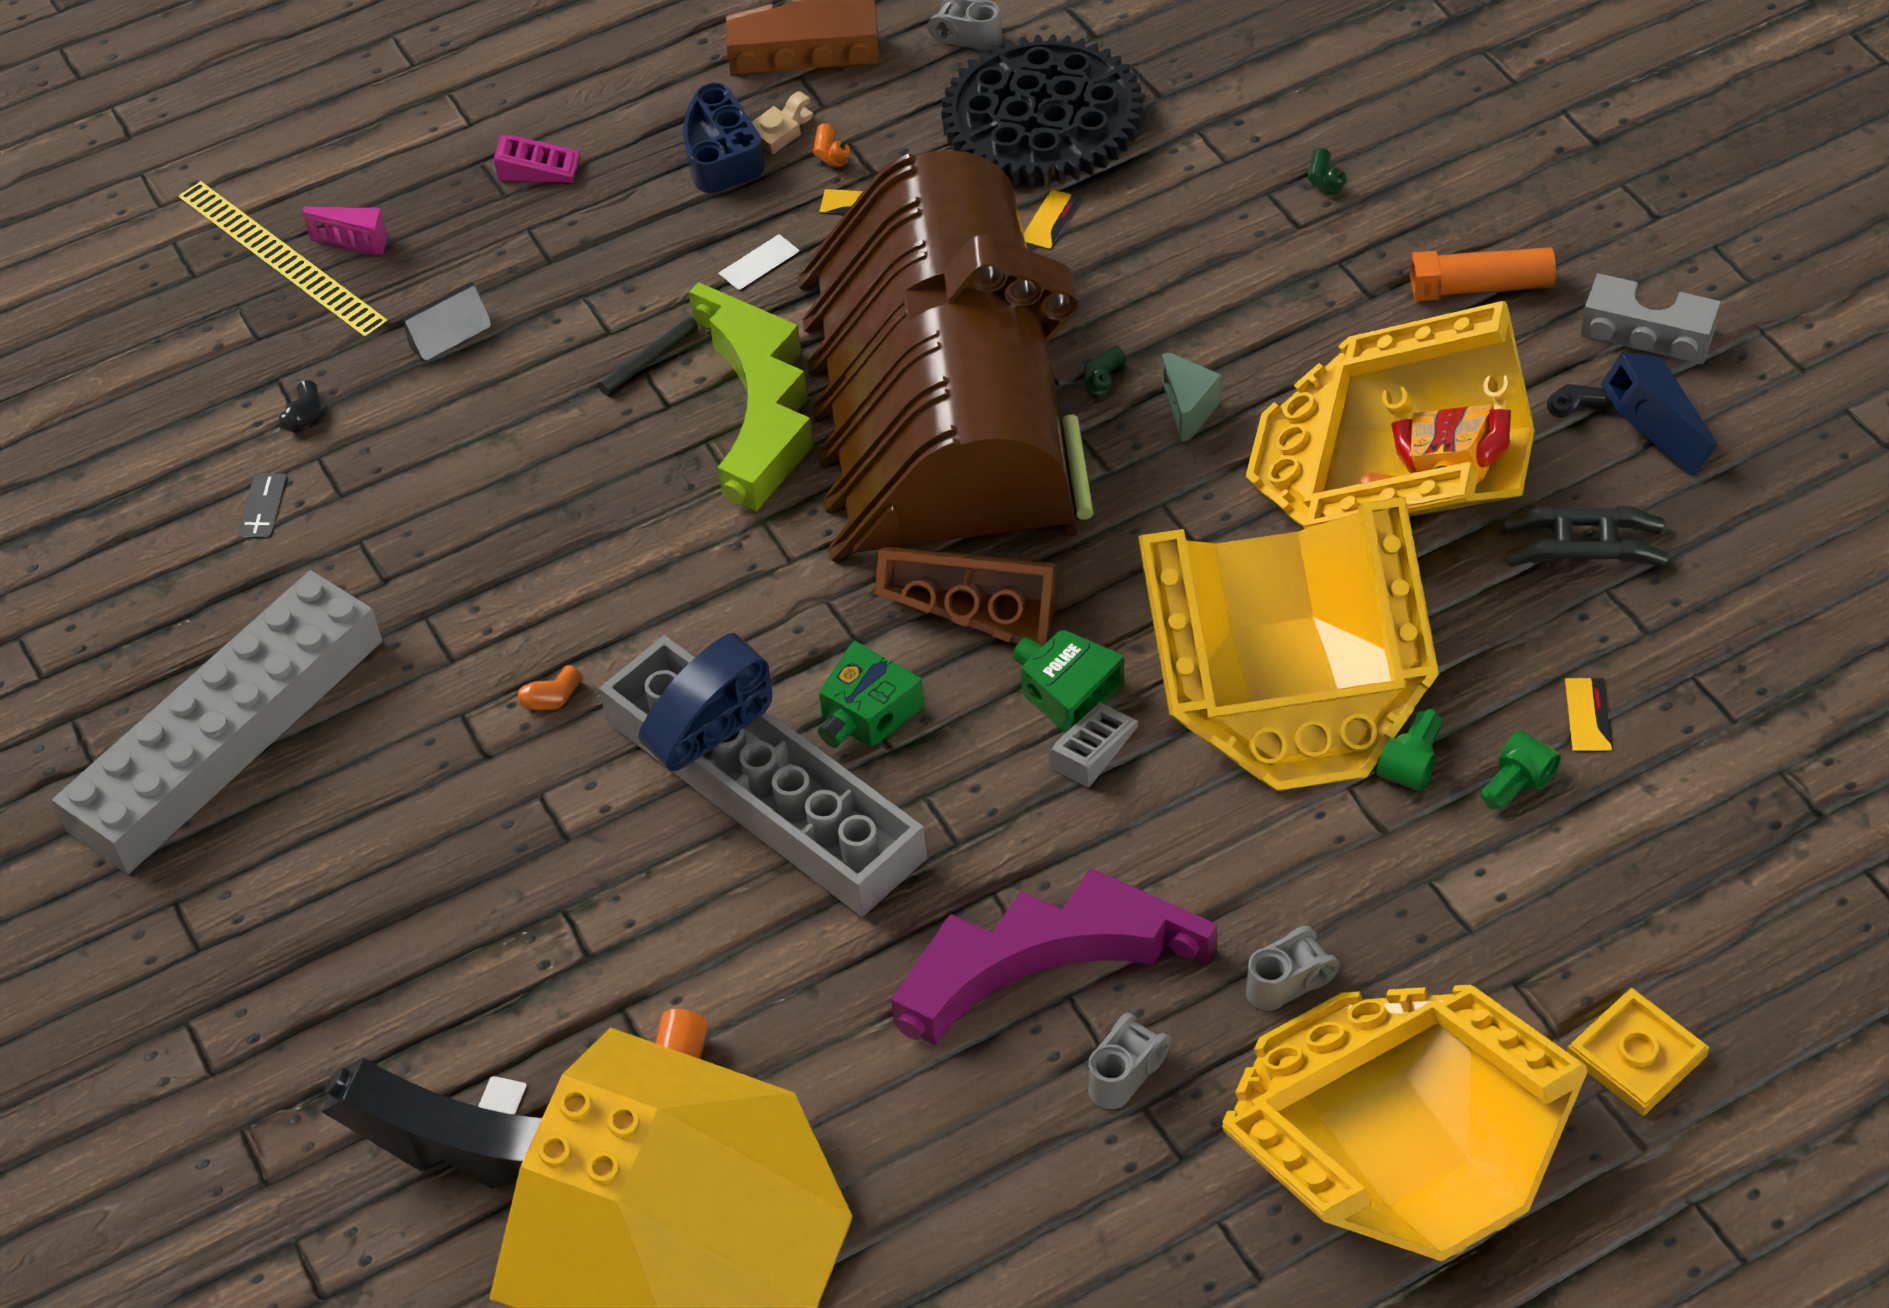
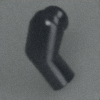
[279,380,321,432]
[1547,384,1607,418]

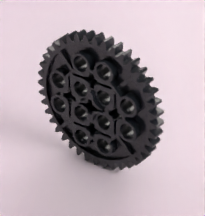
[941,34,1143,187]

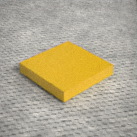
[1567,987,1709,1117]

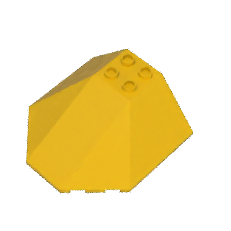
[1245,301,1535,529]
[1138,497,1439,792]
[1222,985,1588,1262]
[489,1027,853,1308]

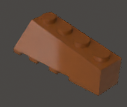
[726,0,880,75]
[875,546,1060,646]

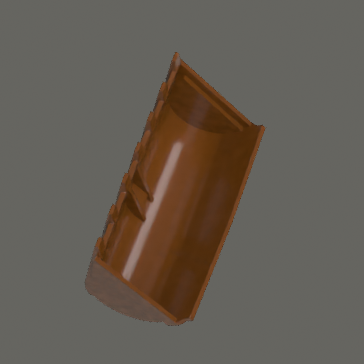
[798,151,1078,563]

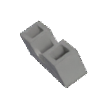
[1581,273,1721,364]

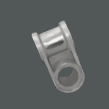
[927,0,1003,51]
[1246,926,1341,1011]
[1088,1012,1172,1109]

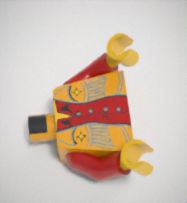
[1382,376,1517,484]

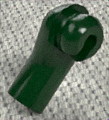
[1308,148,1347,195]
[1084,345,1126,395]

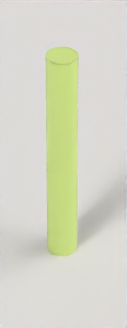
[1062,415,1094,520]

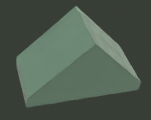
[1162,353,1221,442]

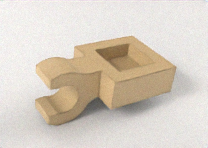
[752,91,813,155]

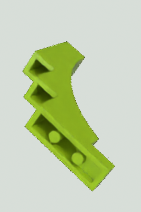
[689,282,814,512]

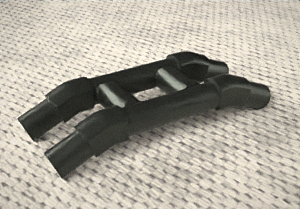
[1504,506,1668,568]

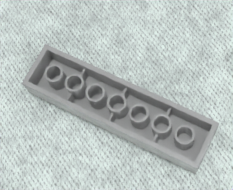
[52,570,383,875]
[599,635,927,917]

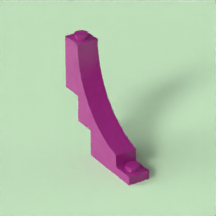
[891,868,1217,1046]

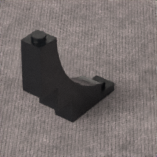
[321,1057,542,1189]

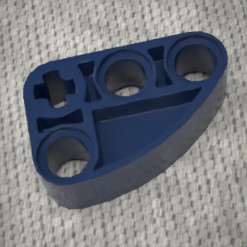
[683,82,764,193]
[638,633,773,771]

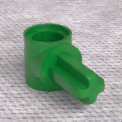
[1377,709,1443,792]
[1480,730,1561,810]

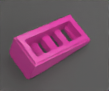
[494,134,581,183]
[302,206,388,255]

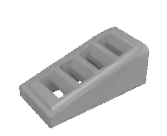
[1050,702,1138,788]

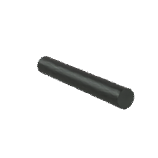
[597,316,698,396]

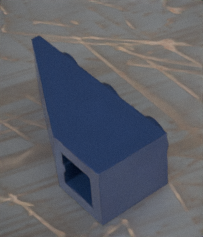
[1601,352,1718,475]

